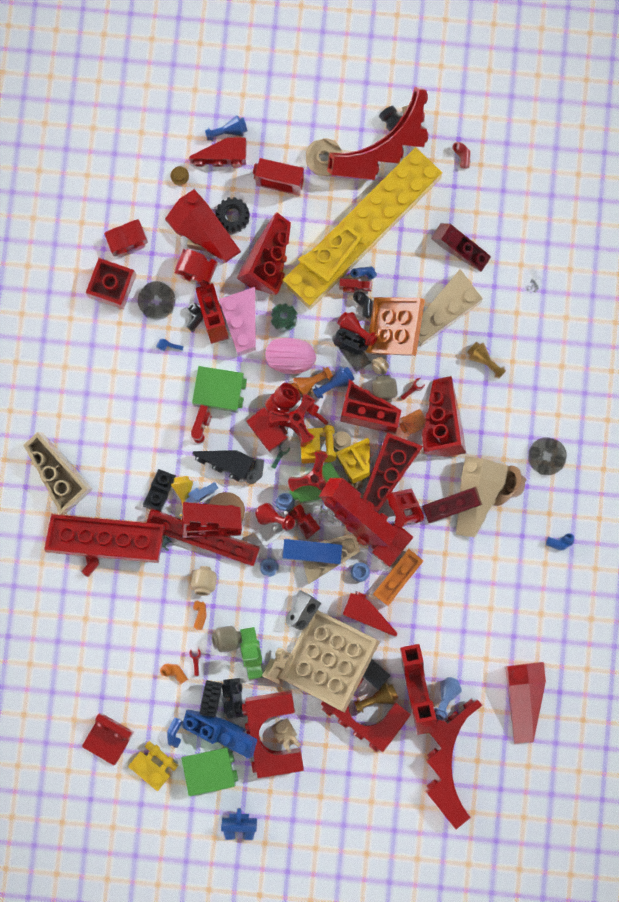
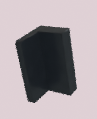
[363,659,391,690]

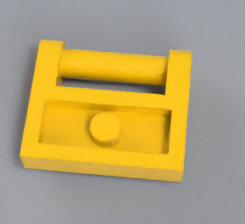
[301,425,336,464]

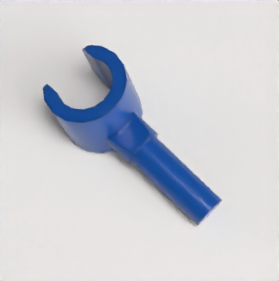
[156,338,184,351]

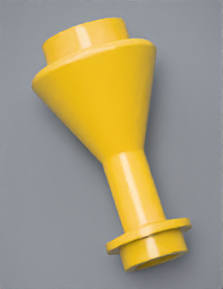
[171,476,194,516]

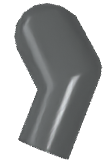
[245,459,264,484]

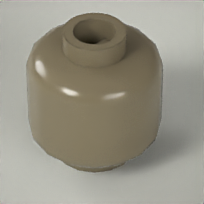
[372,375,398,403]
[212,626,242,653]

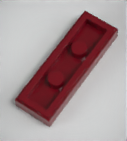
[422,486,483,523]

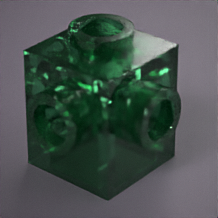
[270,303,298,333]

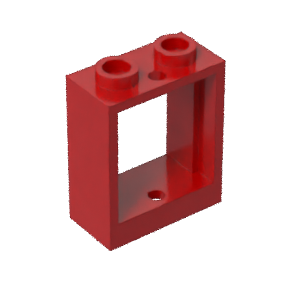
[253,158,305,196]

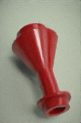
[337,312,378,346]
[255,503,295,531]

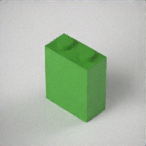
[192,366,247,413]
[181,747,239,796]

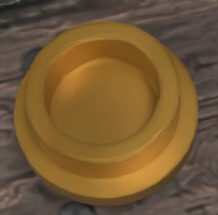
[170,166,189,185]

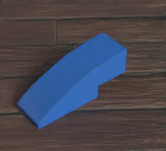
[282,539,342,564]

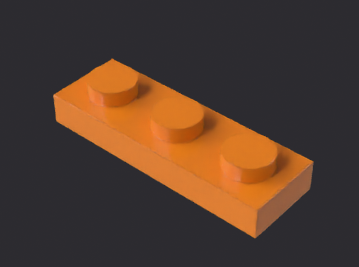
[373,549,424,606]

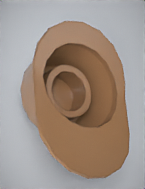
[494,465,527,506]

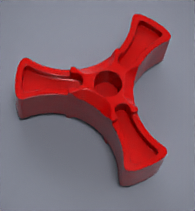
[268,394,315,447]
[288,450,329,492]

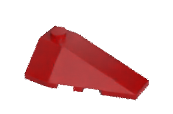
[165,189,241,263]
[422,376,466,457]

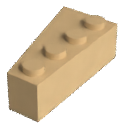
[418,269,483,347]
[23,432,93,515]

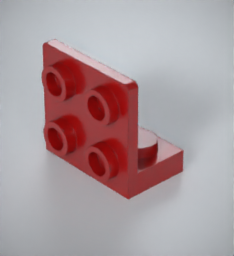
[82,712,134,766]

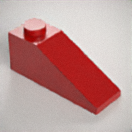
[195,283,229,344]
[342,591,398,637]

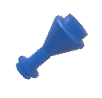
[205,115,248,142]
[312,366,355,399]

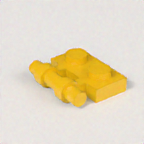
[128,741,179,792]

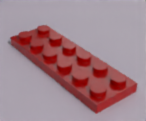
[44,514,165,563]

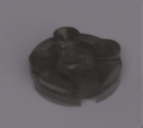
[137,281,176,320]
[528,437,567,476]

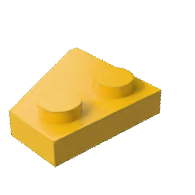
[335,438,370,484]

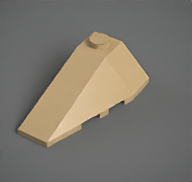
[456,456,509,538]

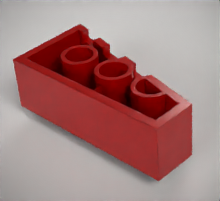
[362,433,423,512]
[319,478,400,546]

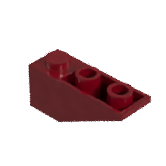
[431,223,492,272]

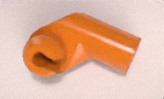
[193,600,207,630]
[160,663,188,685]

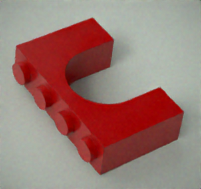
[400,643,436,735]
[321,677,411,753]
[242,690,304,779]

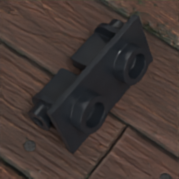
[222,678,244,719]

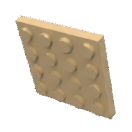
[279,610,380,712]

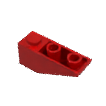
[189,137,247,167]

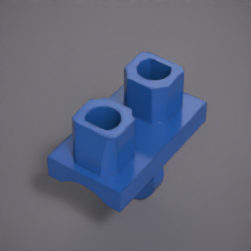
[221,808,257,840]

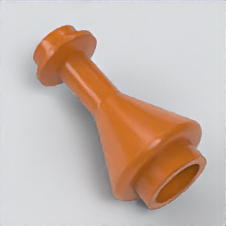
[291,367,333,397]

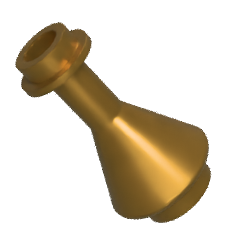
[467,341,506,379]
[354,682,398,713]

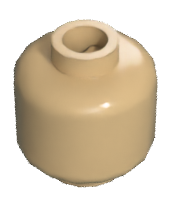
[191,566,217,596]

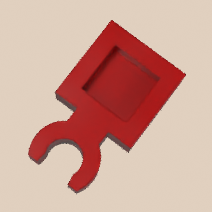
[339,278,372,293]
[289,504,321,540]

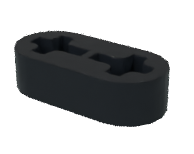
[332,328,369,355]

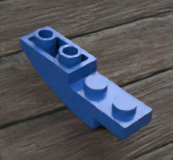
[182,709,258,759]

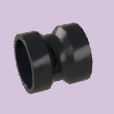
[379,105,402,132]

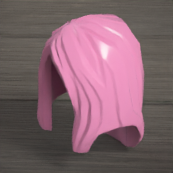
[265,338,316,374]

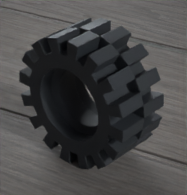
[215,197,250,234]
[200,680,222,718]

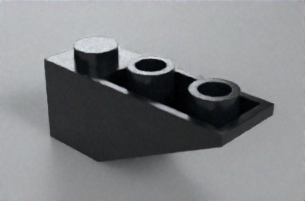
[192,450,255,482]

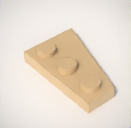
[303,534,360,585]

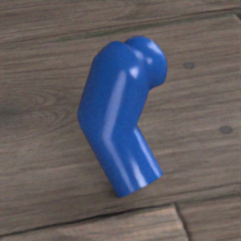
[350,266,377,280]
[545,533,575,551]
[167,718,183,748]

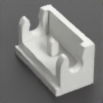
[254,511,296,548]

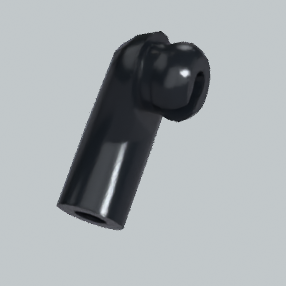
[353,292,372,318]
[186,303,203,332]

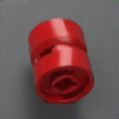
[265,383,301,413]

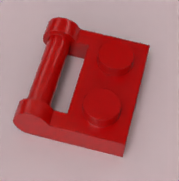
[191,405,212,444]
[387,488,424,527]

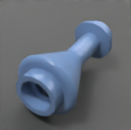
[434,677,462,721]

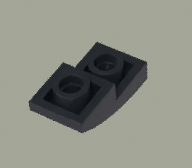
[143,468,176,512]

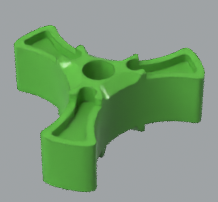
[240,627,263,680]

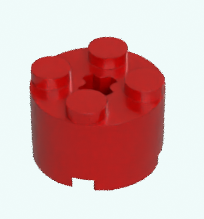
[174,248,218,288]

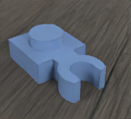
[185,482,219,503]

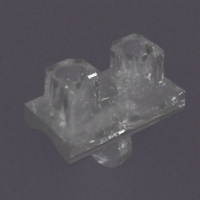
[313,505,345,527]

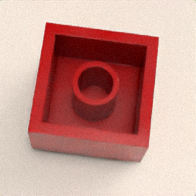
[85,257,137,310]

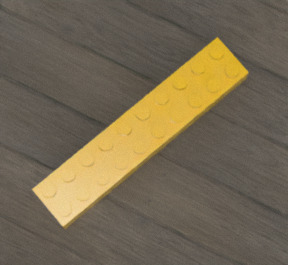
[283,147,443,310]

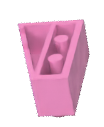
[219,287,256,356]

